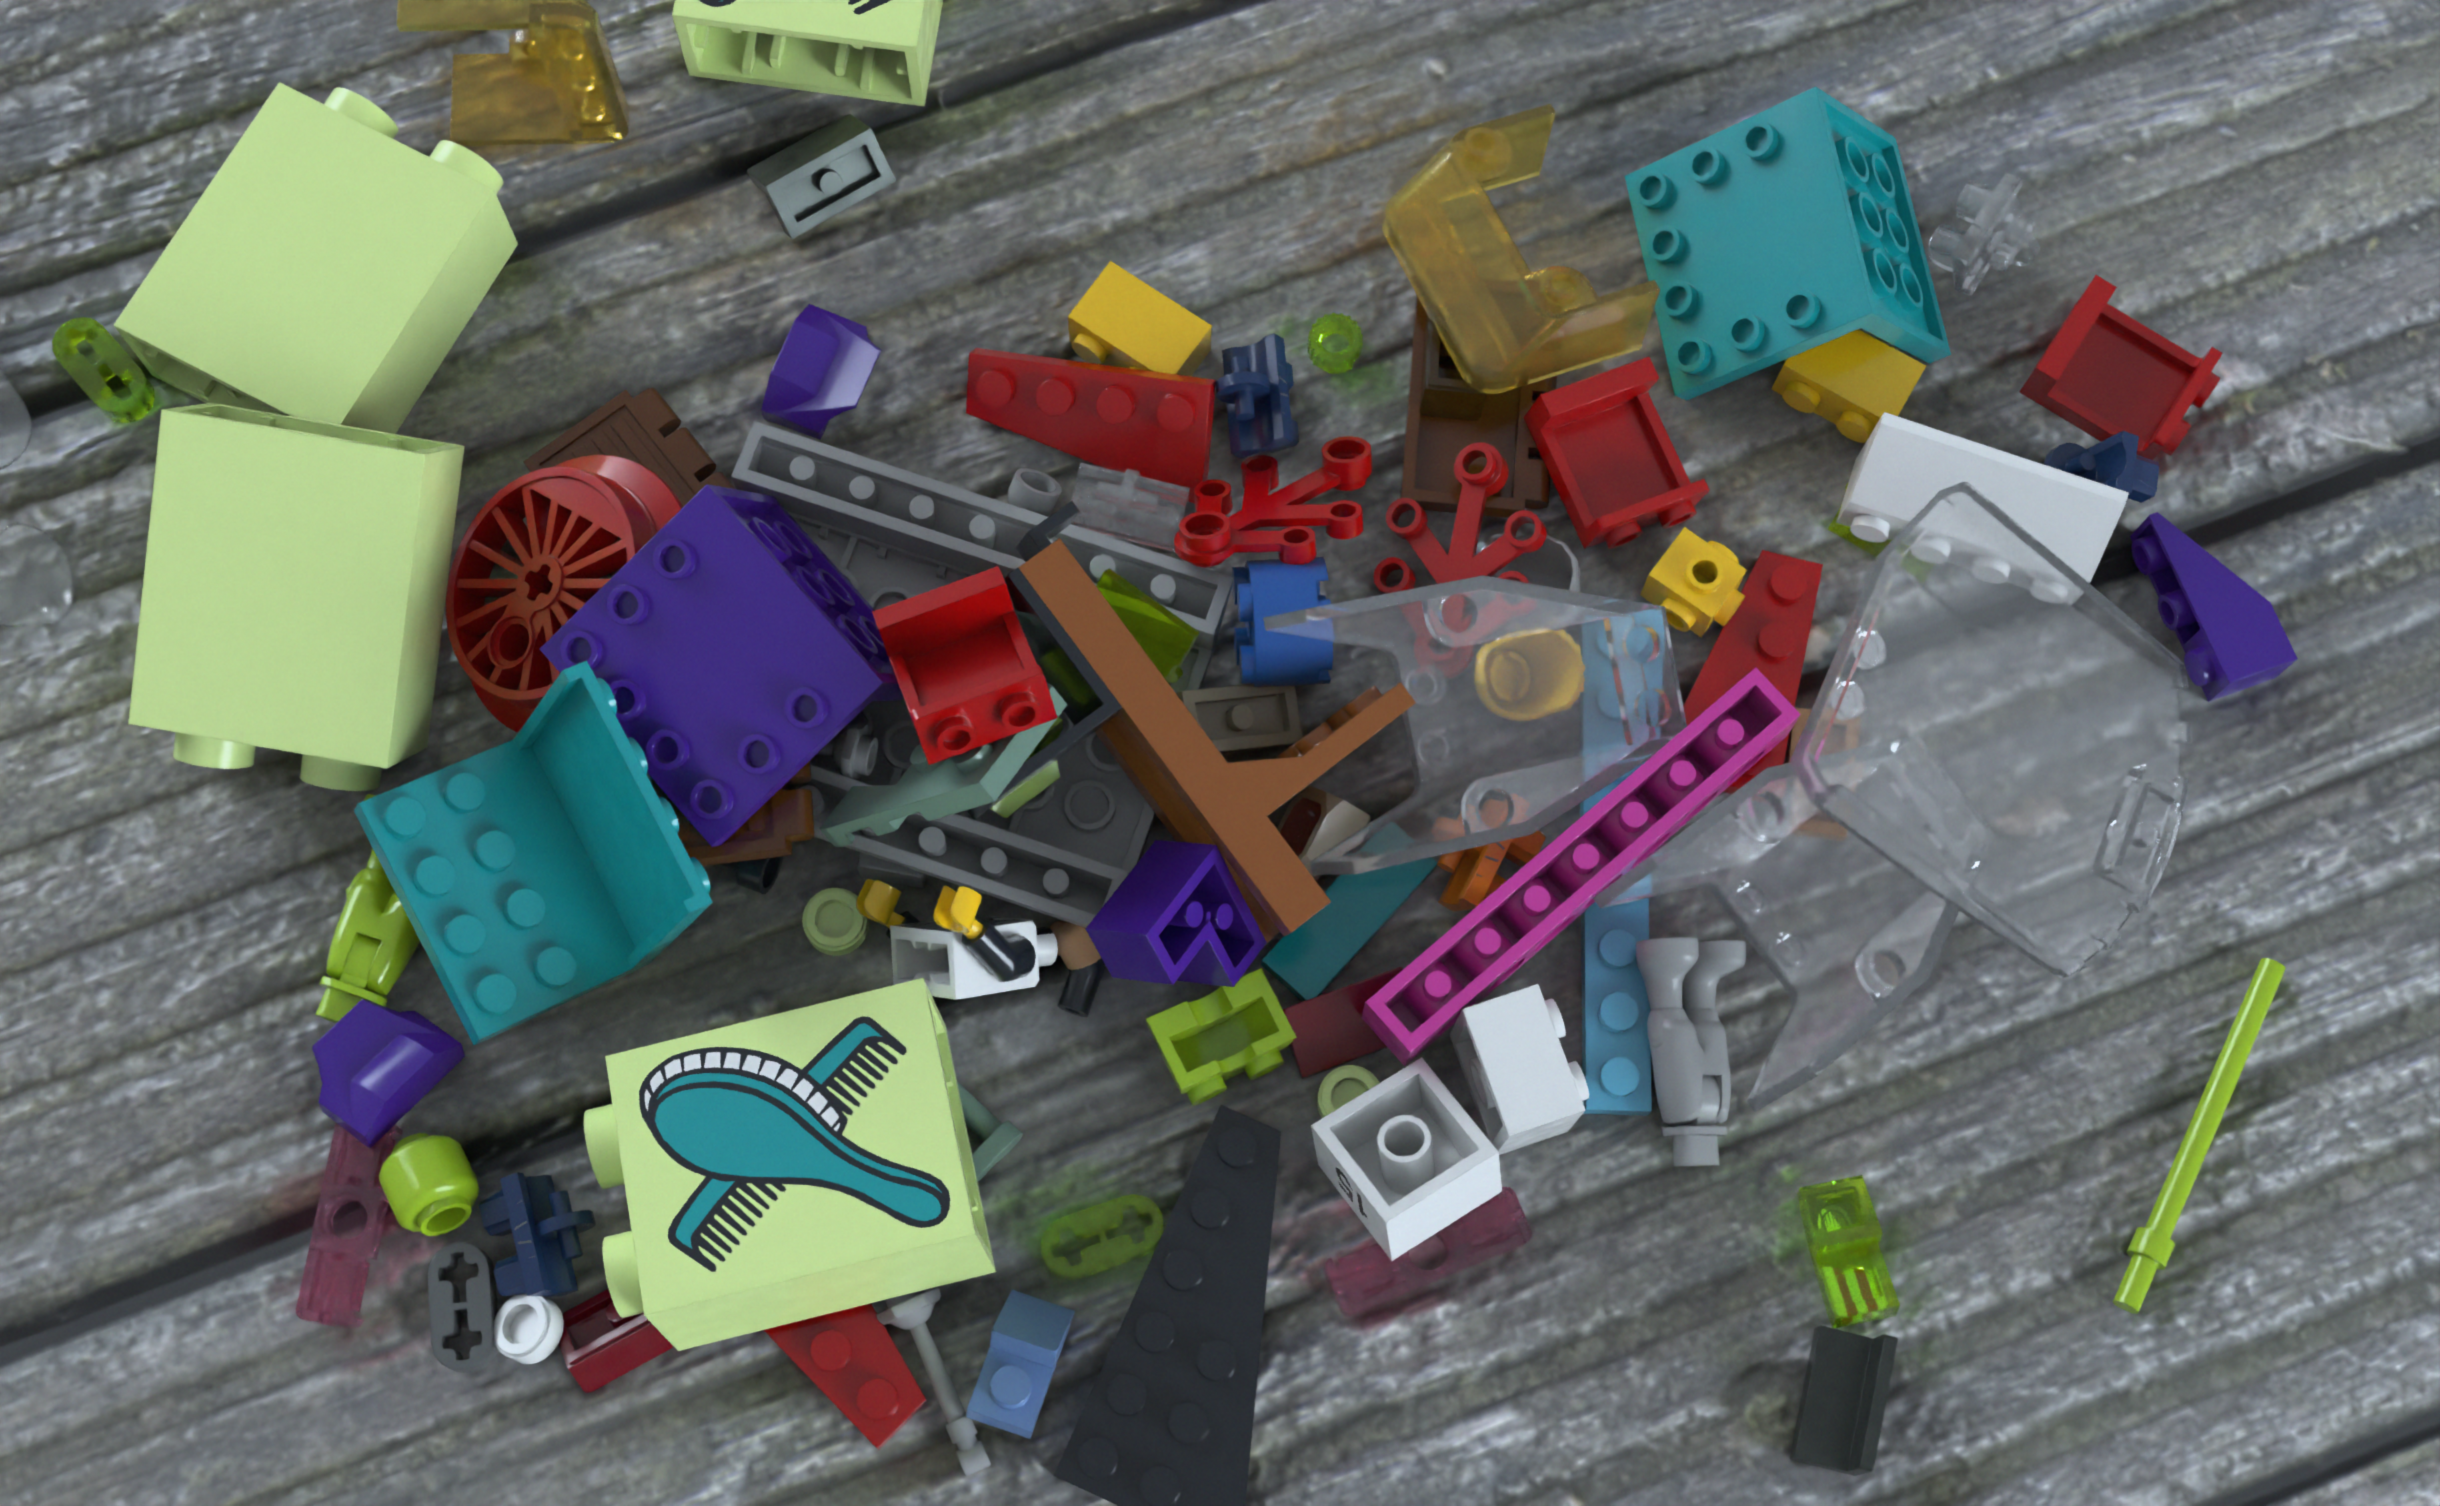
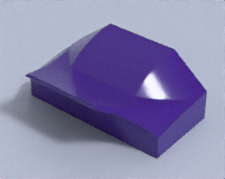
[761,304,882,440]
[312,999,465,1149]

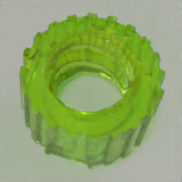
[1307,313,1363,374]

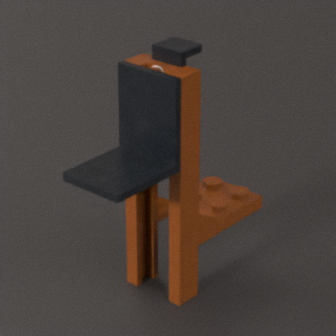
[966,501,1416,943]

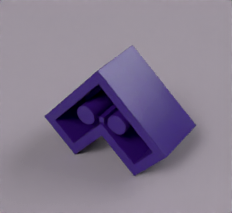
[1085,840,1267,987]

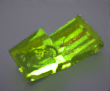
[1797,1175,1900,1329]

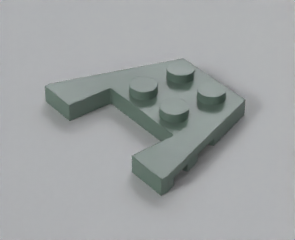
[819,683,1067,847]

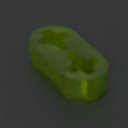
[52,317,155,423]
[1040,1194,1164,1280]

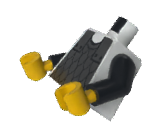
[856,879,1058,1000]

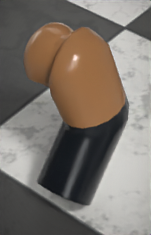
[1049,920,1105,1017]

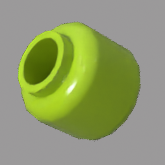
[379,1133,480,1236]

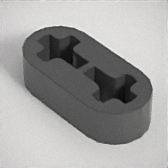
[428,1242,498,1374]

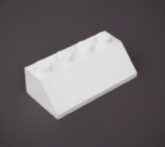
[1836,412,2129,602]

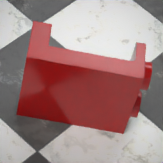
[2019,275,2223,460]
[1523,356,1710,549]
[872,566,1058,765]

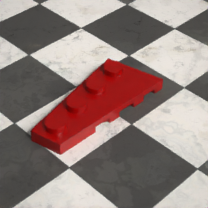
[966,348,1216,504]
[1663,550,1823,804]
[764,1303,928,1450]

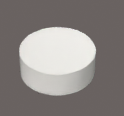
[494,1294,564,1364]

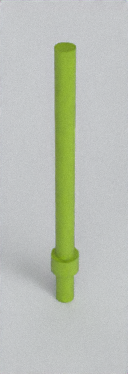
[2113,958,2286,1314]

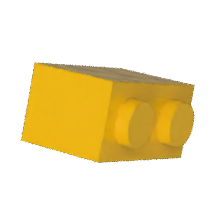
[1068,261,1212,376]
[1771,329,1926,443]

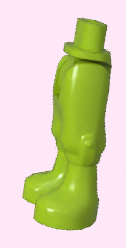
[315,794,420,1023]

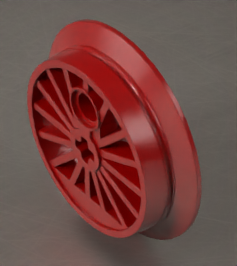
[446,455,683,733]

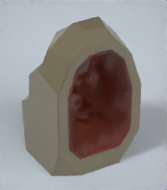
[1277,786,1371,881]

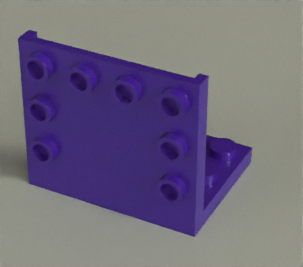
[540,484,904,847]

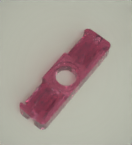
[296,1123,403,1329]
[1323,1187,1532,1317]

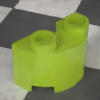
[1146,968,1297,1106]

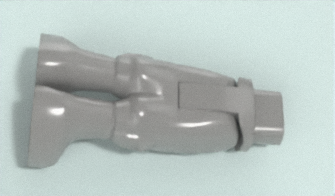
[1636,937,1746,1166]

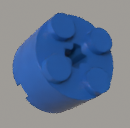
[1232,557,1333,687]

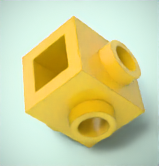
[1640,527,1747,638]

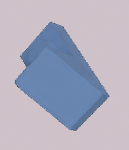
[966,1290,1075,1439]

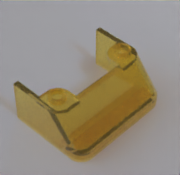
[397,0,629,146]
[1383,103,1660,394]

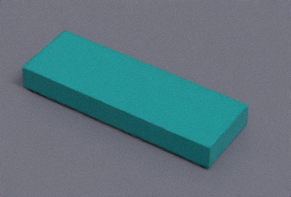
[1261,821,1437,1002]

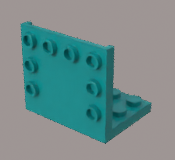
[1624,86,1951,401]
[354,661,713,1045]

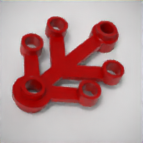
[1174,436,1372,568]
[1373,442,1547,679]

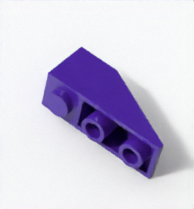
[2130,512,2298,702]

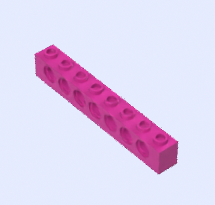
[1361,667,1801,1066]

